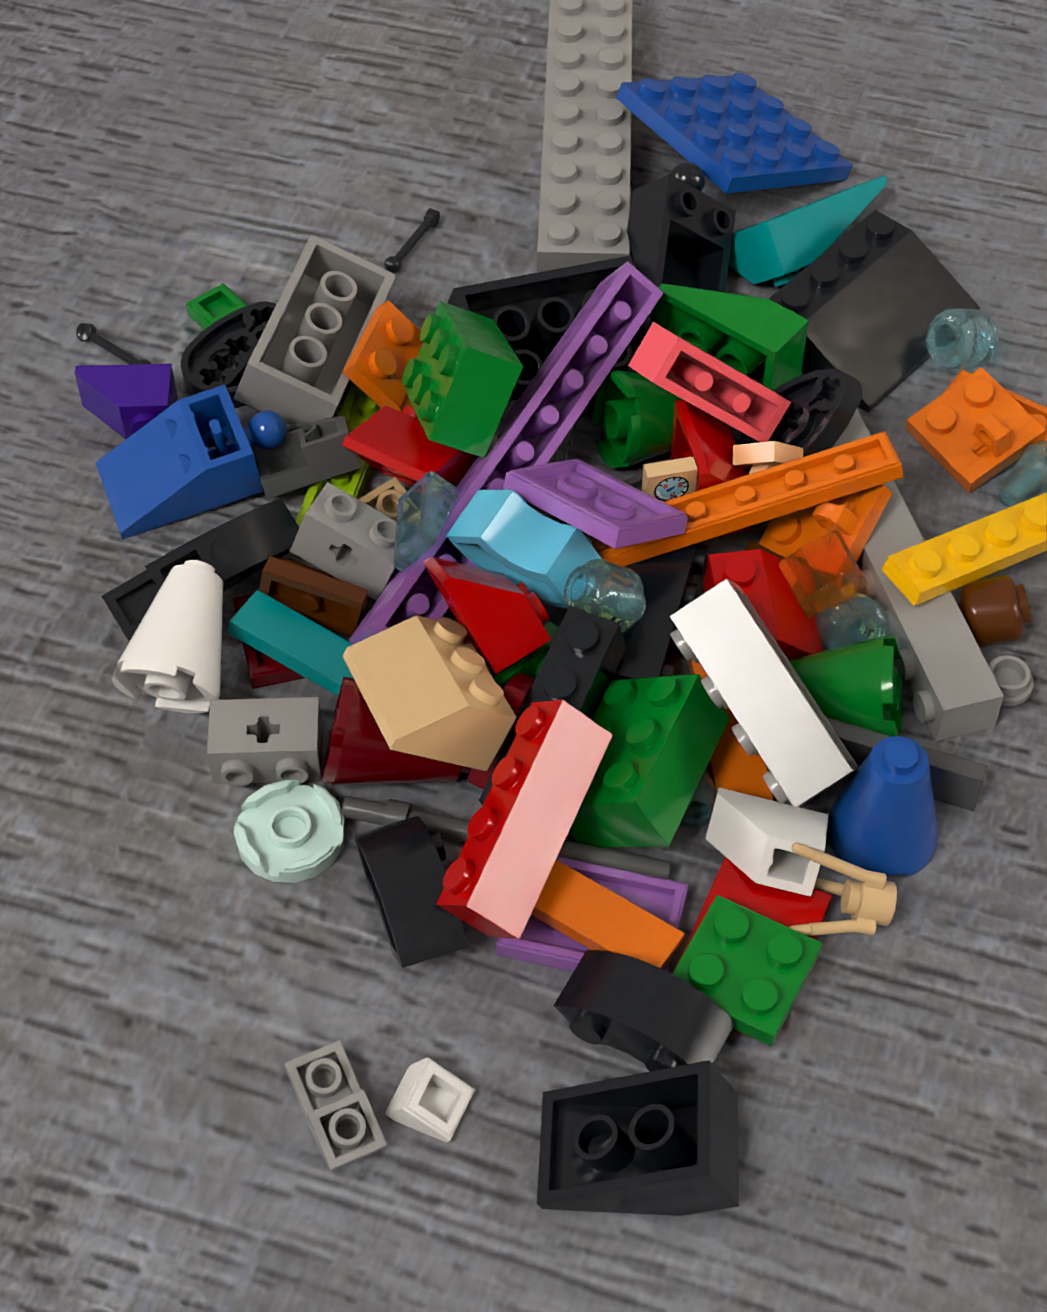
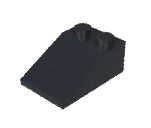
[537,1060,739,1216]

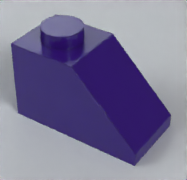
[74,364,178,439]

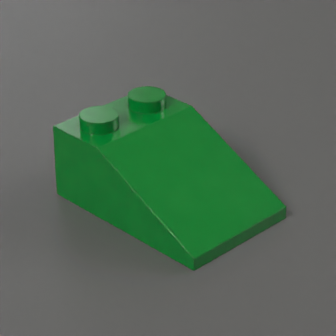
[654,283,809,391]

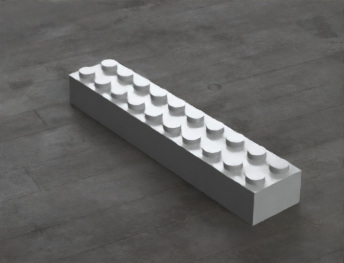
[537,0,633,273]

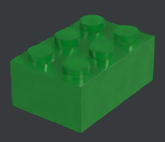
[402,301,523,458]
[569,674,730,847]

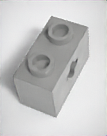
[290,482,417,601]
[207,697,323,787]

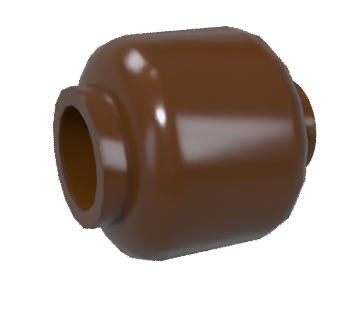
[957,575,1032,648]

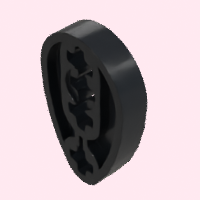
[181,301,276,408]
[740,368,862,472]

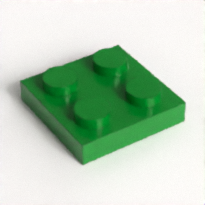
[672,895,823,1047]

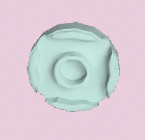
[234,780,346,883]

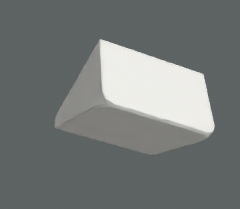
[385,1057,475,1143]

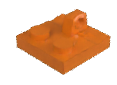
[342,300,423,412]
[906,367,1046,494]
[758,484,892,583]

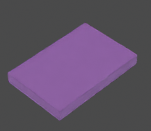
[503,459,688,549]
[496,856,688,972]

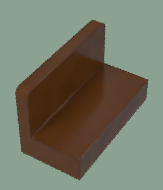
[259,556,370,636]

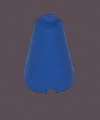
[827,736,939,880]

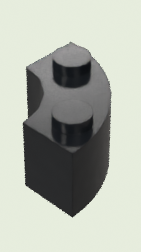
[354,816,471,968]
[553,950,736,1071]

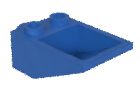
[96,385,287,540]

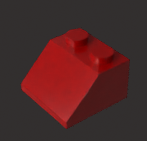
[670,400,752,538]
[342,405,478,503]
[703,549,823,660]
[423,557,551,674]

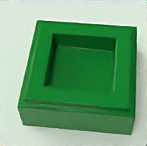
[186,283,247,330]

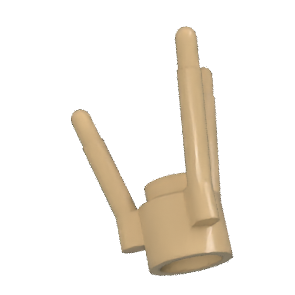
[789,842,897,936]

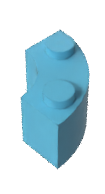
[446,489,605,609]

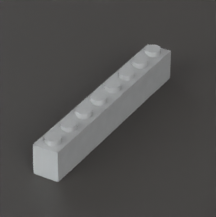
[832,409,1004,741]

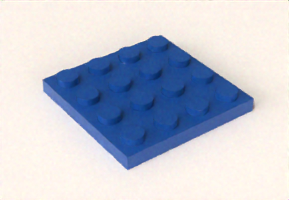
[616,73,853,194]

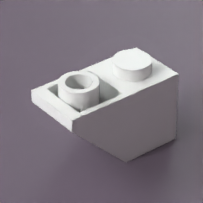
[706,787,828,897]

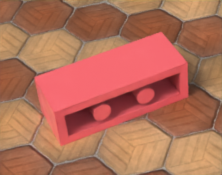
[628,322,791,442]

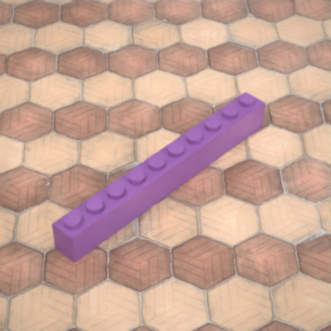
[348,261,663,644]

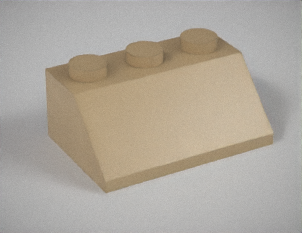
[342,615,517,771]

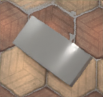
[284,1040,387,1172]

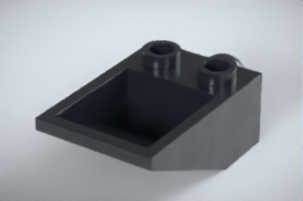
[627,162,736,307]

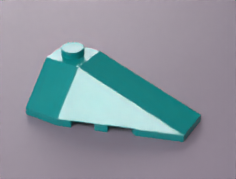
[729,175,888,287]

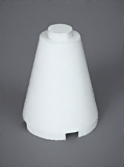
[112,560,223,714]

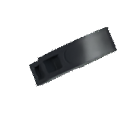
[101,498,299,642]

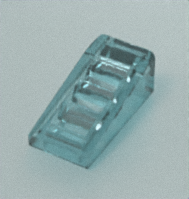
[393,470,459,572]

